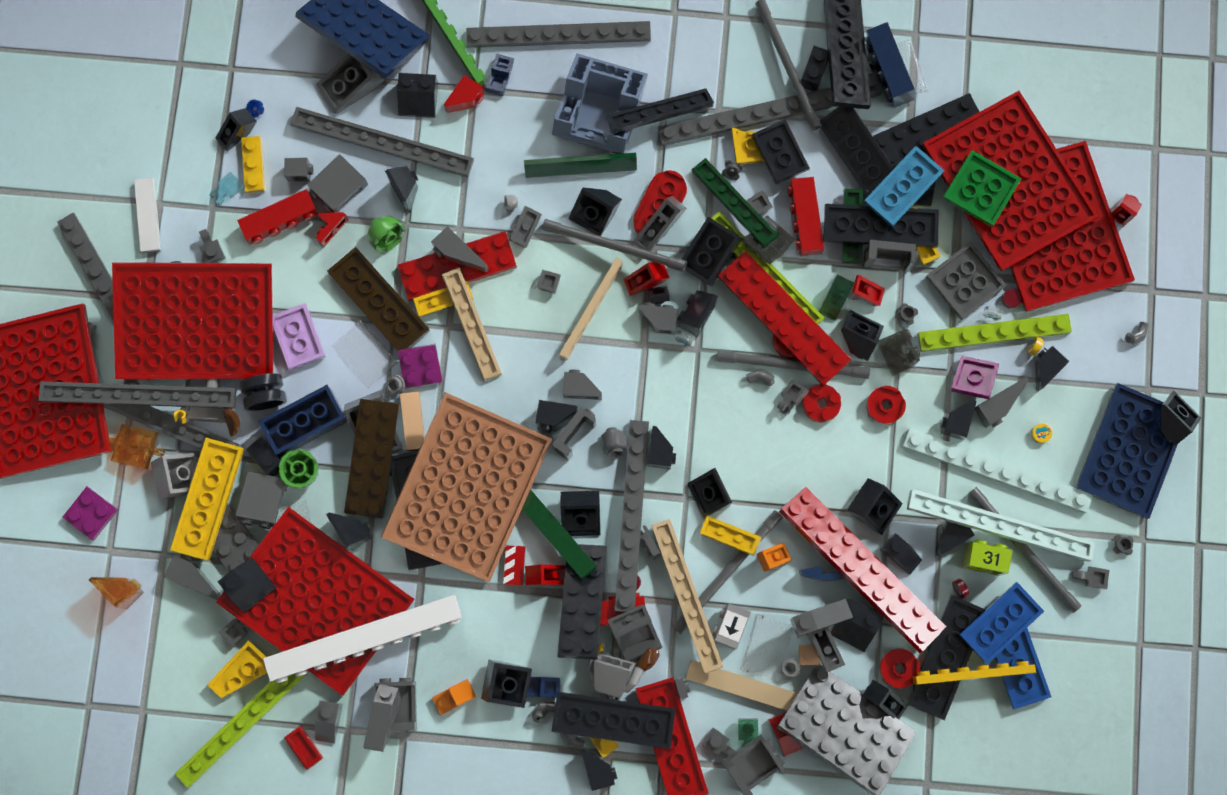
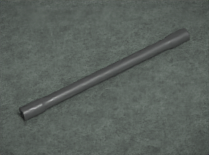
[755,0,822,131]
[542,219,687,272]
[717,350,870,379]
[968,486,1082,613]
[672,510,783,634]

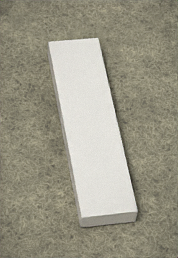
[134,177,161,253]

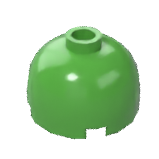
[367,216,406,254]
[279,449,319,488]

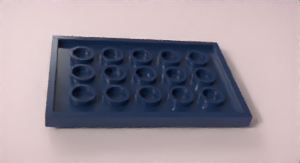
[295,0,430,79]
[1075,383,1178,519]

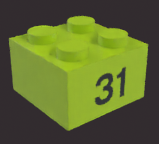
[961,540,1012,576]

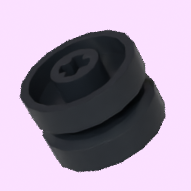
[239,373,287,411]

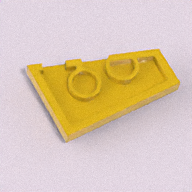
[731,128,764,165]
[207,640,267,698]

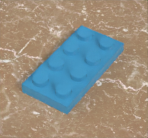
[864,146,944,227]

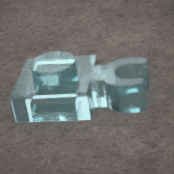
[209,171,245,205]

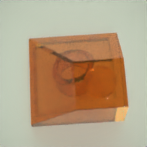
[89,577,144,609]

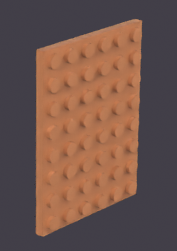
[381,392,552,582]

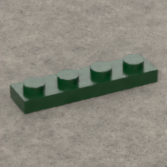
[842,189,863,264]

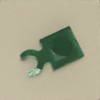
[738,718,758,747]

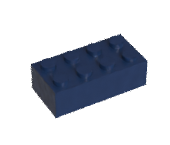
[864,22,915,108]
[258,385,348,458]

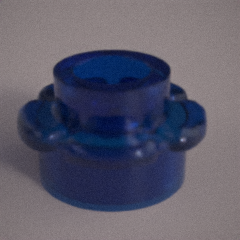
[246,99,264,118]

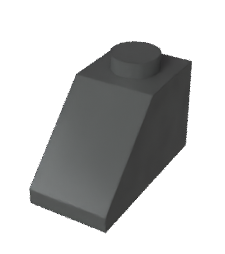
[563,369,602,400]
[315,700,343,744]

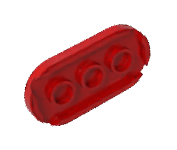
[633,170,687,238]

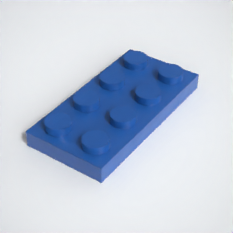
[959,582,1044,665]
[995,628,1052,709]

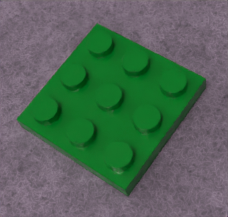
[942,150,1021,227]

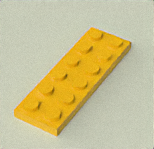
[170,438,244,561]

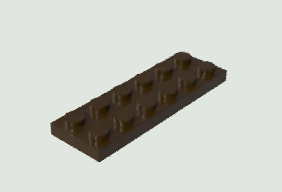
[327,247,430,351]
[344,398,399,519]

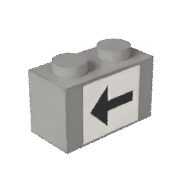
[712,603,751,650]

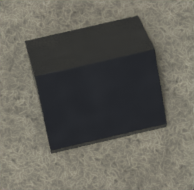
[687,468,732,518]

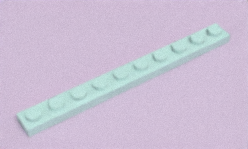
[903,428,1093,513]
[907,489,1095,562]

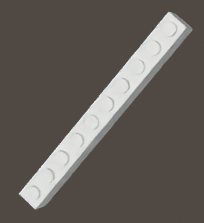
[263,595,462,683]

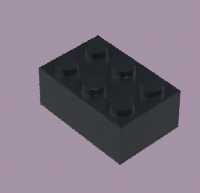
[681,217,743,286]

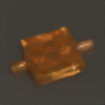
[109,424,165,470]

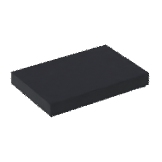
[751,119,810,185]

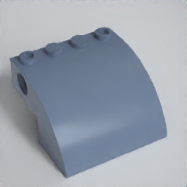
[552,53,648,154]

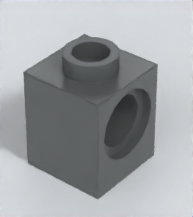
[284,157,313,182]

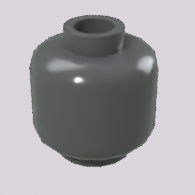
[600,427,627,457]

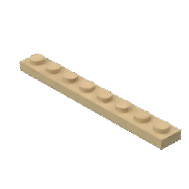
[652,519,723,674]

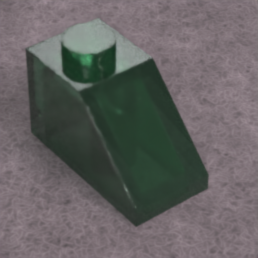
[819,274,854,321]

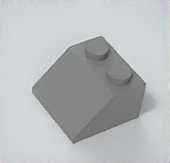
[151,453,198,499]

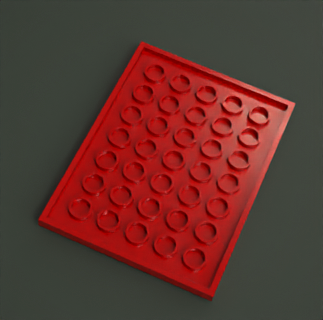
[922,90,1099,272]
[1010,141,1135,313]
[112,262,274,379]
[0,303,112,479]
[216,507,415,696]

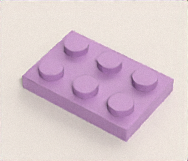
[273,303,326,370]

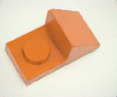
[756,543,792,572]
[432,679,477,715]

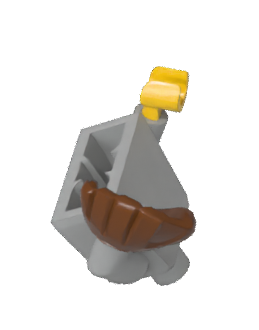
[174,379,240,437]
[587,643,660,700]

